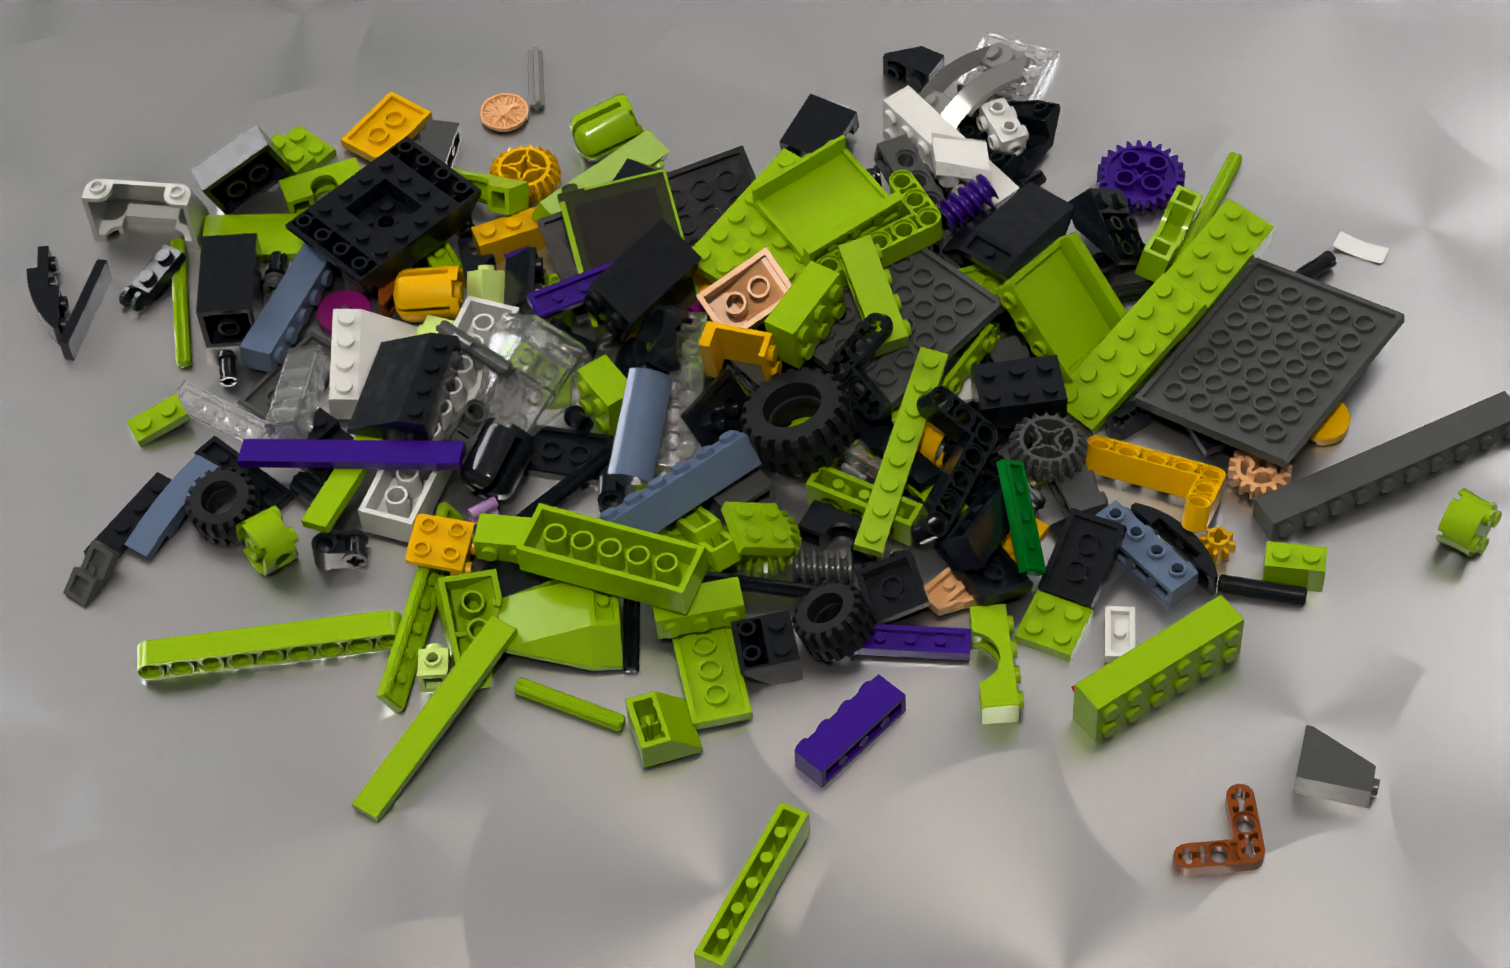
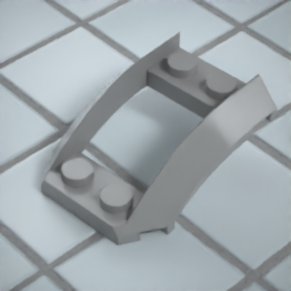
[919,42,1031,131]

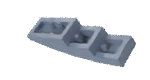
[124,454,219,560]

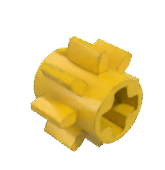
[1199,526,1236,563]

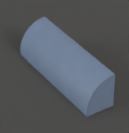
[608,368,673,486]

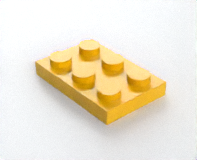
[340,91,433,162]

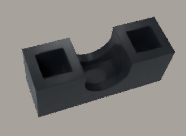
[798,499,893,567]

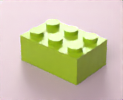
[764,261,846,369]

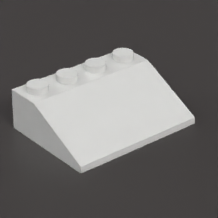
[329,309,418,419]

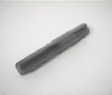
[436,320,515,378]

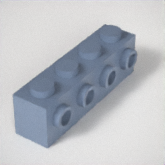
[1096,500,1199,609]

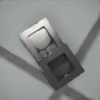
[63,541,120,606]

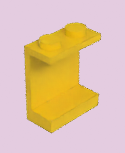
[698,321,782,382]

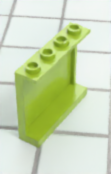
[751,135,902,266]
[995,231,1127,382]

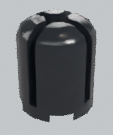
[460,418,537,501]

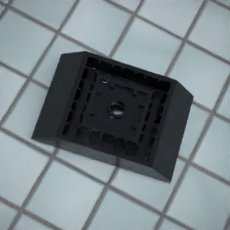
[285,136,482,288]

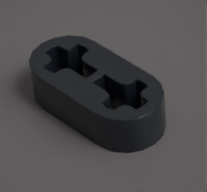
[1105,400,1154,441]

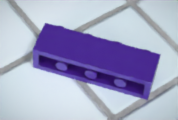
[794,674,906,788]

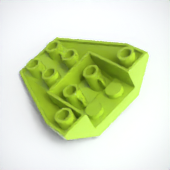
[499,579,623,671]

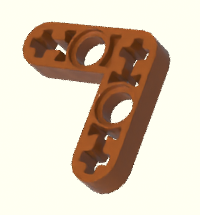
[1173,784,1265,876]

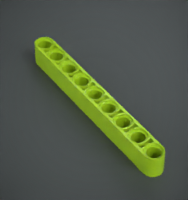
[137,610,402,680]

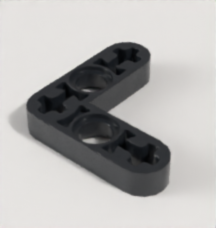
[827,313,893,422]

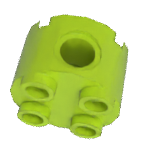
[1436,488,1502,557]
[236,506,299,576]

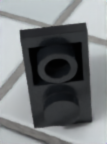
[883,46,944,90]

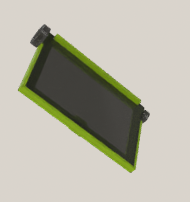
[557,169,699,351]

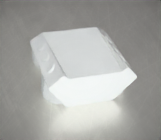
[931,132,991,188]

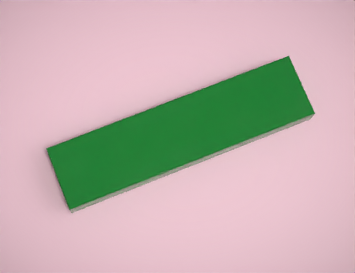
[996,459,1046,576]

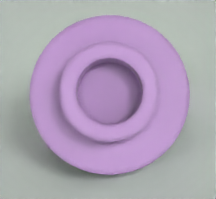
[468,497,499,527]

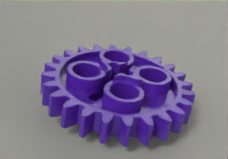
[1097,140,1186,214]

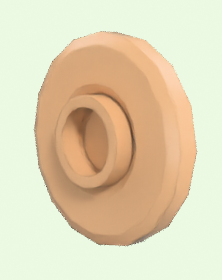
[480,93,529,132]

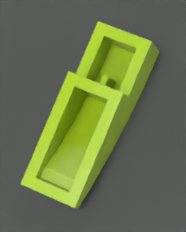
[673,505,744,572]

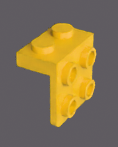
[405,514,476,576]

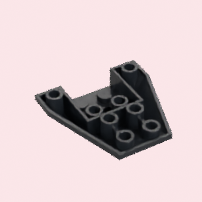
[957,100,1061,179]
[941,181,1075,282]

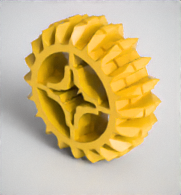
[489,143,561,208]

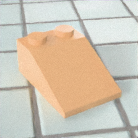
[696,247,792,330]

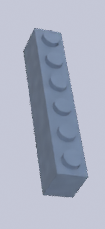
[239,243,338,374]
[598,430,762,533]

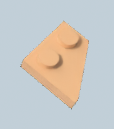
[924,566,981,616]

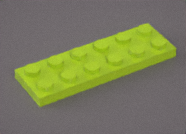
[1064,273,1208,435]

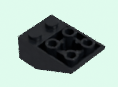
[1068,188,1146,265]

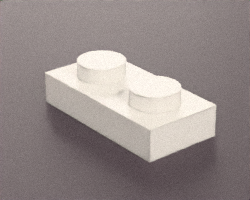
[1104,606,1135,663]

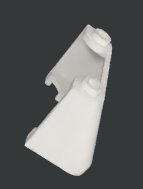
[81,179,209,249]

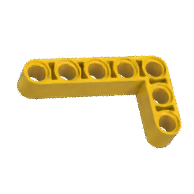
[1085,435,1226,532]

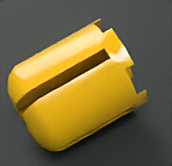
[393,265,466,324]

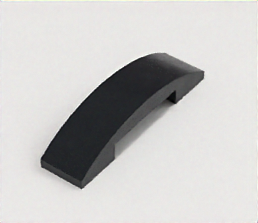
[1131,503,1218,596]

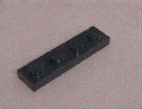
[83,472,172,559]

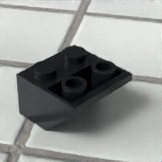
[504,247,546,317]
[730,610,803,685]

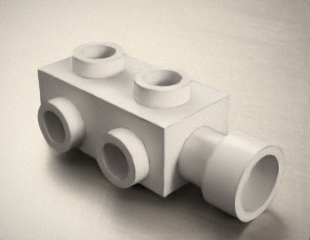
[976,94,1029,156]

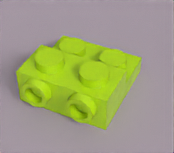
[270,125,337,179]

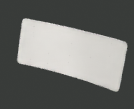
[1333,231,1389,264]

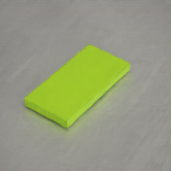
[199,213,304,261]

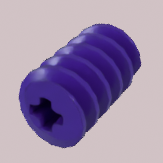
[937,174,999,232]

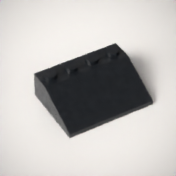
[347,332,462,441]

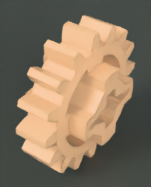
[1228,450,1292,500]

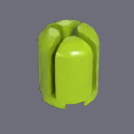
[570,94,643,163]

